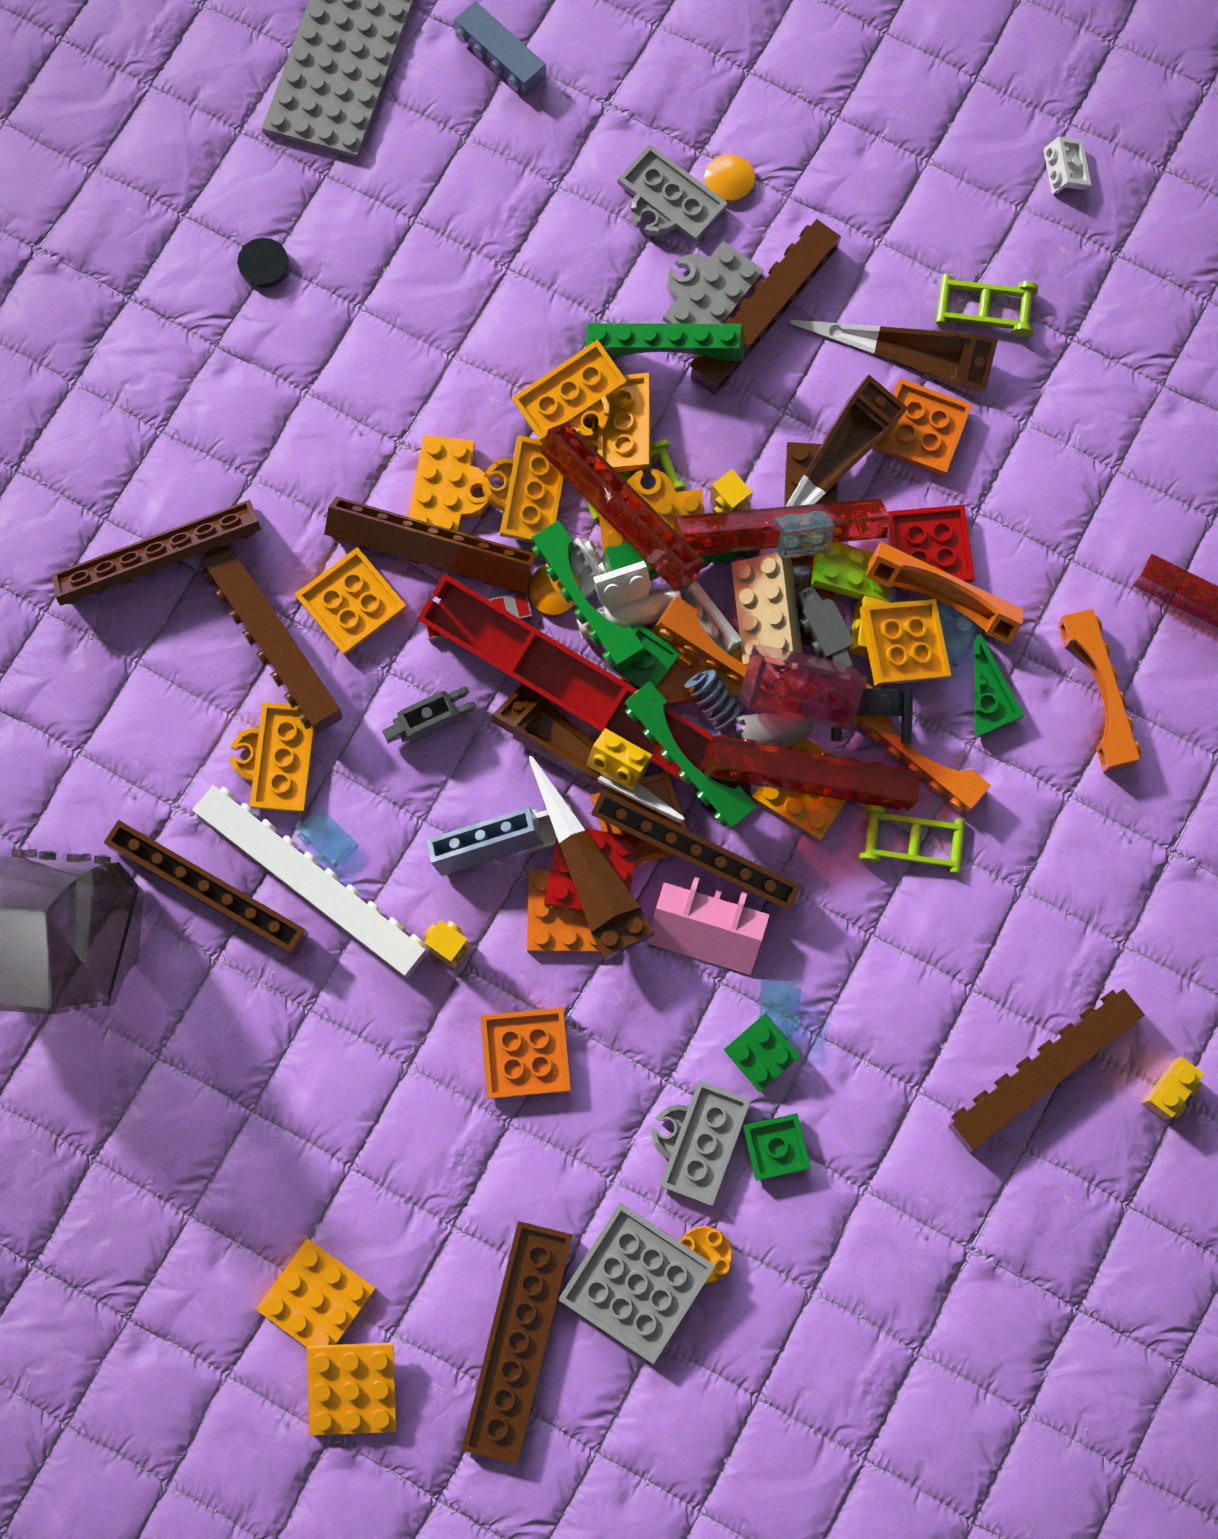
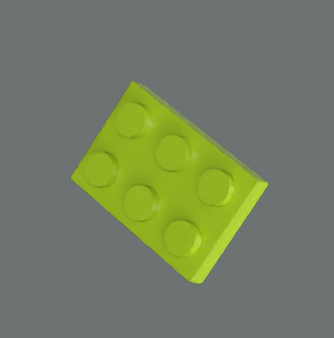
[811,537,890,602]

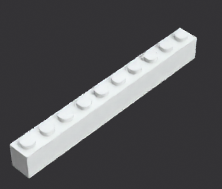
[192,785,427,979]

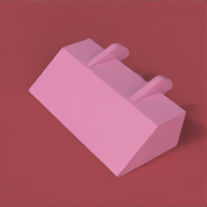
[646,877,769,975]

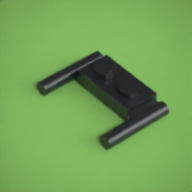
[831,687,914,744]

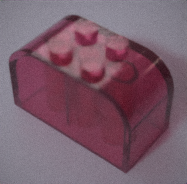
[739,645,867,731]

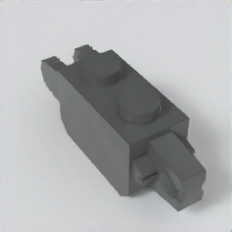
[797,586,853,677]
[382,687,477,743]

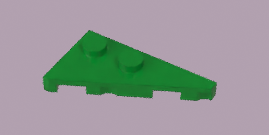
[974,634,1024,739]

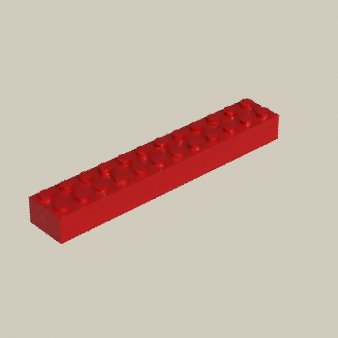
[417,573,722,787]

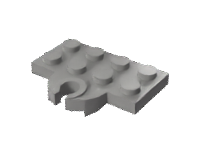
[617,144,728,243]
[662,241,764,324]
[651,1080,751,1206]

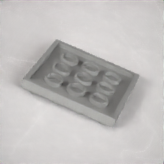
[558,1202,716,1364]

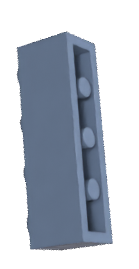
[454,1,546,96]
[427,807,544,876]

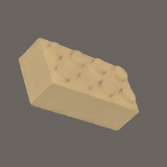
[731,551,804,670]

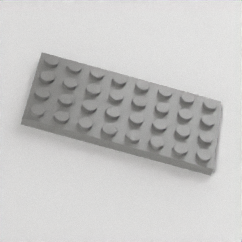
[262,0,415,160]

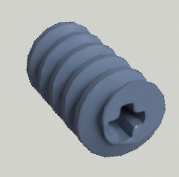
[685,669,741,729]

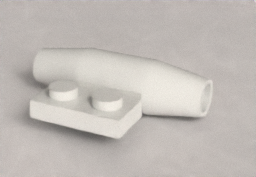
[576,561,682,640]

